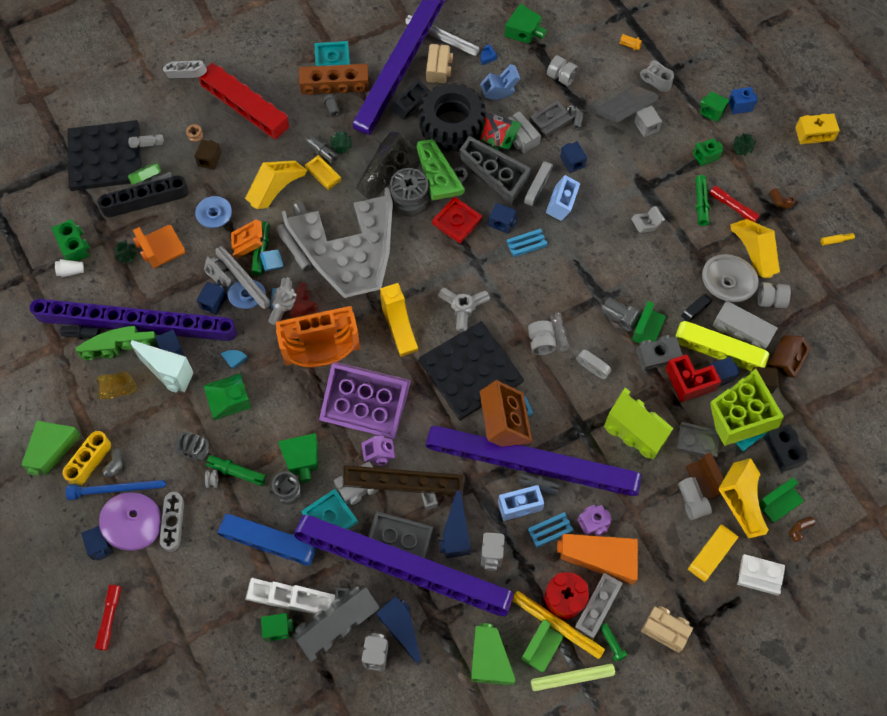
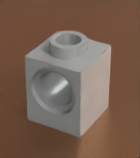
[634,106,662,137]

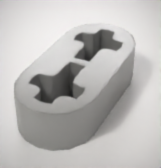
[576,350,611,379]

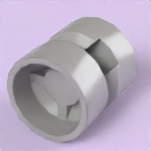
[547,55,579,86]
[758,282,791,309]
[528,321,556,355]

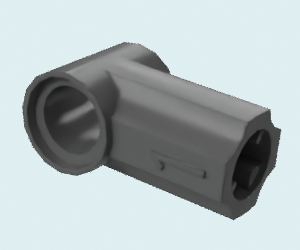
[601,297,641,331]

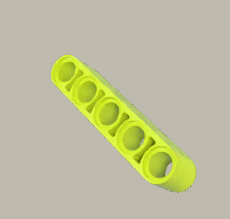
[675,321,769,371]

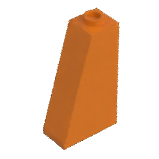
[557,534,638,585]

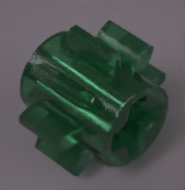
[330,131,352,154]
[732,133,756,156]
[112,240,137,264]

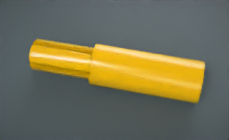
[821,233,855,246]

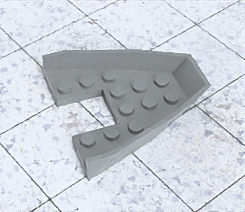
[282,187,393,298]

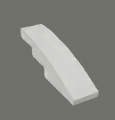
[245,578,335,614]

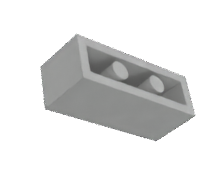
[712,301,777,350]

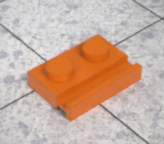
[231,219,262,258]

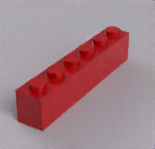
[198,63,289,140]

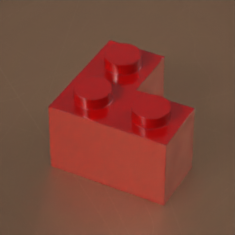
[665,354,721,403]

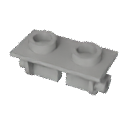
[204,257,237,293]

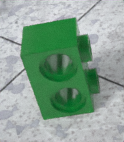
[51,219,90,261]

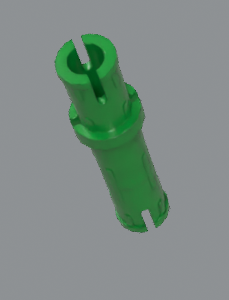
[695,175,710,226]
[250,222,270,276]
[206,455,267,487]

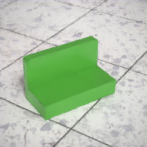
[521,619,563,673]

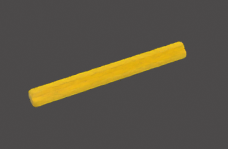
[512,591,605,659]

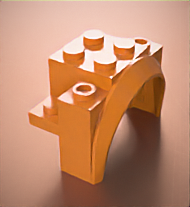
[275,306,360,367]

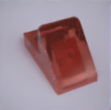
[290,282,318,319]

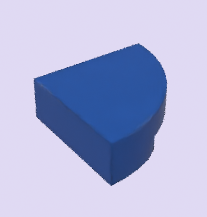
[480,44,497,65]

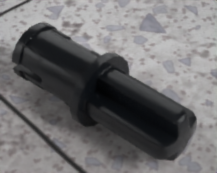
[60,325,101,340]

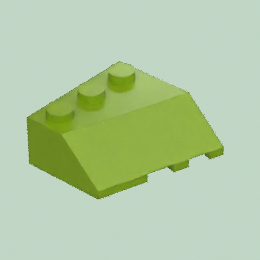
[710,369,784,446]
[604,388,673,460]

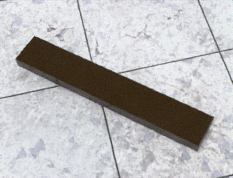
[342,465,463,496]

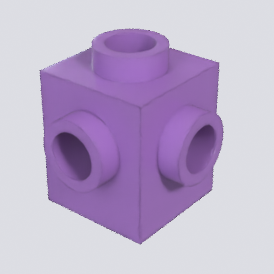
[361,436,395,466]
[578,505,612,536]

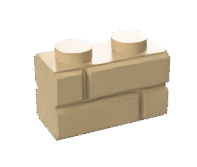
[426,44,453,83]
[641,606,693,653]

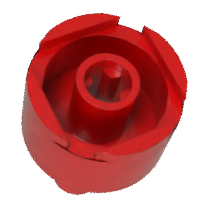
[544,572,589,619]

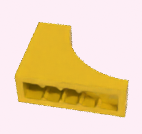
[245,160,307,209]
[730,219,780,278]
[380,283,418,357]
[719,458,769,539]

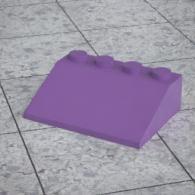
[319,362,411,439]

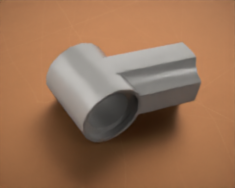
[678,477,712,520]

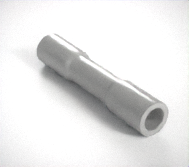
[275,224,313,272]

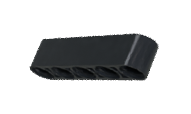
[97,175,189,217]

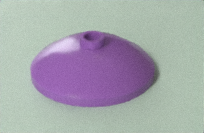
[99,492,162,551]

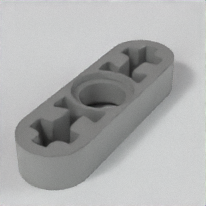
[163,60,207,78]
[524,161,553,207]
[160,492,184,552]

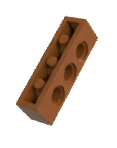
[299,64,369,95]

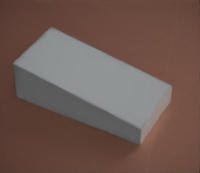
[421,493,438,510]

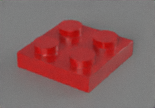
[432,197,483,244]

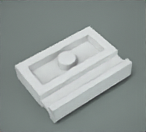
[737,554,785,596]

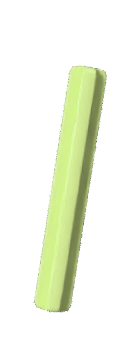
[531,664,615,691]

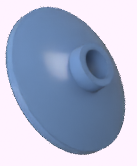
[195,196,232,228]
[228,280,266,309]

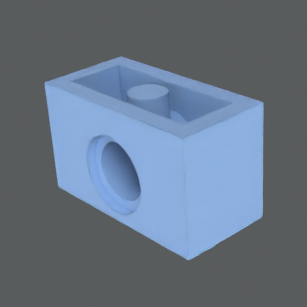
[546,175,580,221]
[498,485,544,521]

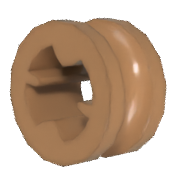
[186,124,203,142]

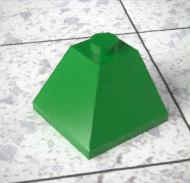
[203,373,251,420]

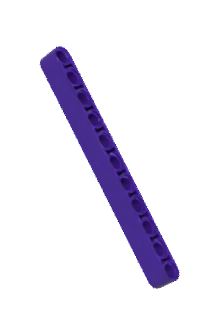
[353,0,446,135]
[29,299,237,341]
[425,426,642,496]
[293,515,513,616]

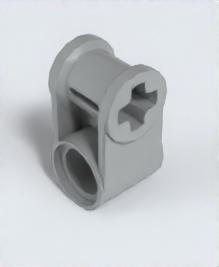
[640,60,674,92]

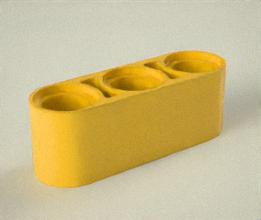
[62,431,111,486]
[687,524,739,582]

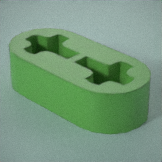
[128,163,161,184]

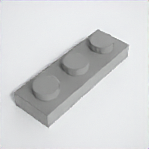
[575,573,623,639]

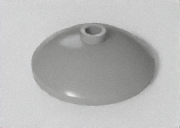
[702,254,758,302]

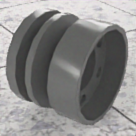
[390,168,428,217]

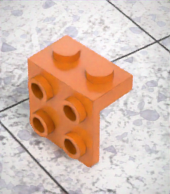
[133,225,185,269]

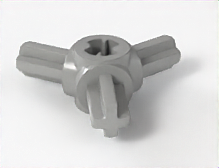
[268,277,297,325]
[438,288,490,332]

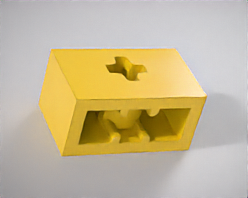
[795,114,840,144]

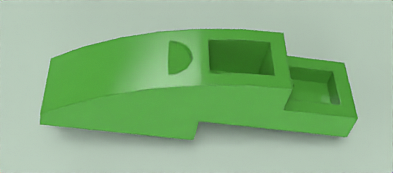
[76,326,158,360]

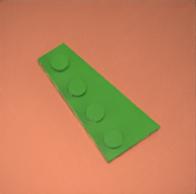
[416,139,465,201]

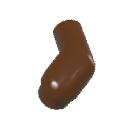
[769,188,795,209]
[789,516,815,542]

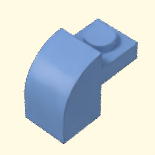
[480,64,520,100]

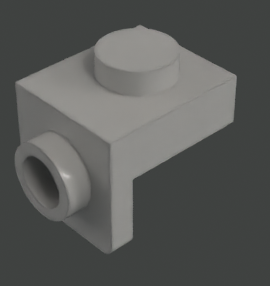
[631,206,665,233]

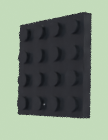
[67,120,142,191]
[418,321,524,421]

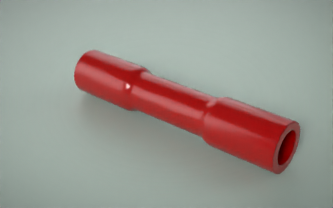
[709,185,760,223]
[94,585,121,651]

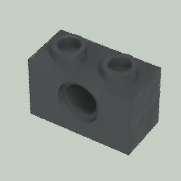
[636,335,682,372]

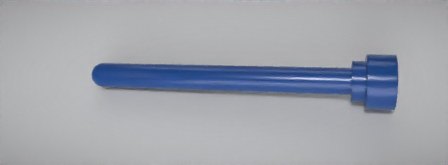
[66,480,166,500]

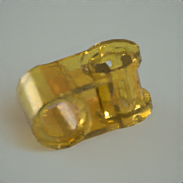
[96,372,137,399]

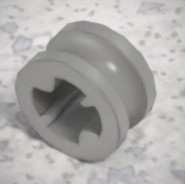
[205,470,218,488]

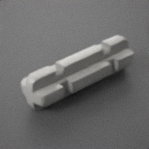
[128,134,164,148]

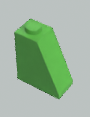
[21,421,81,476]
[471,623,515,686]

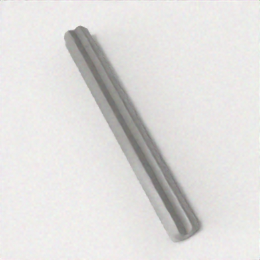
[405,15,480,56]
[215,246,271,309]

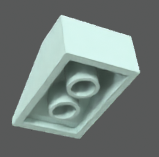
[130,340,194,393]

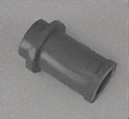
[323,94,341,118]

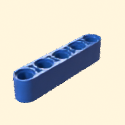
[217,514,317,566]

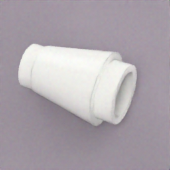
[55,259,84,278]

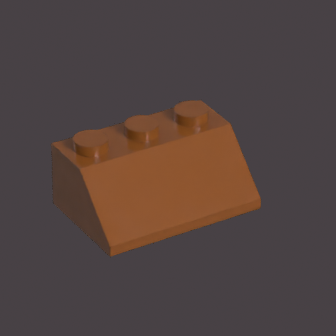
[480,380,533,447]

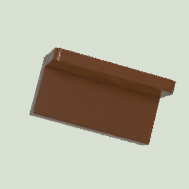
[768,335,811,378]
[686,452,724,500]

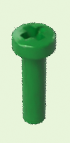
[600,623,628,662]

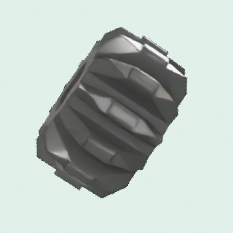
[174,432,209,461]

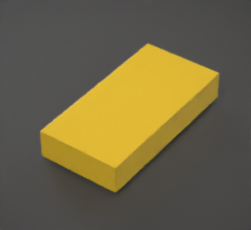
[305,155,342,190]

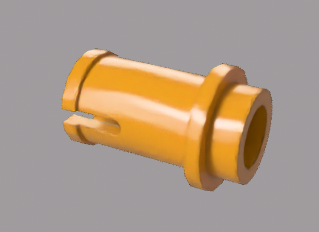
[619,34,642,51]

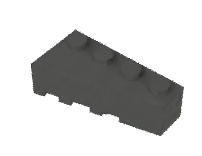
[460,136,531,206]
[292,585,379,662]

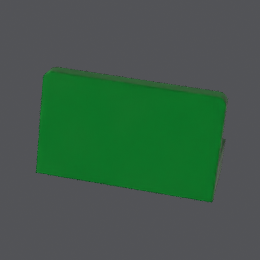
[632,301,666,343]
[759,477,804,523]

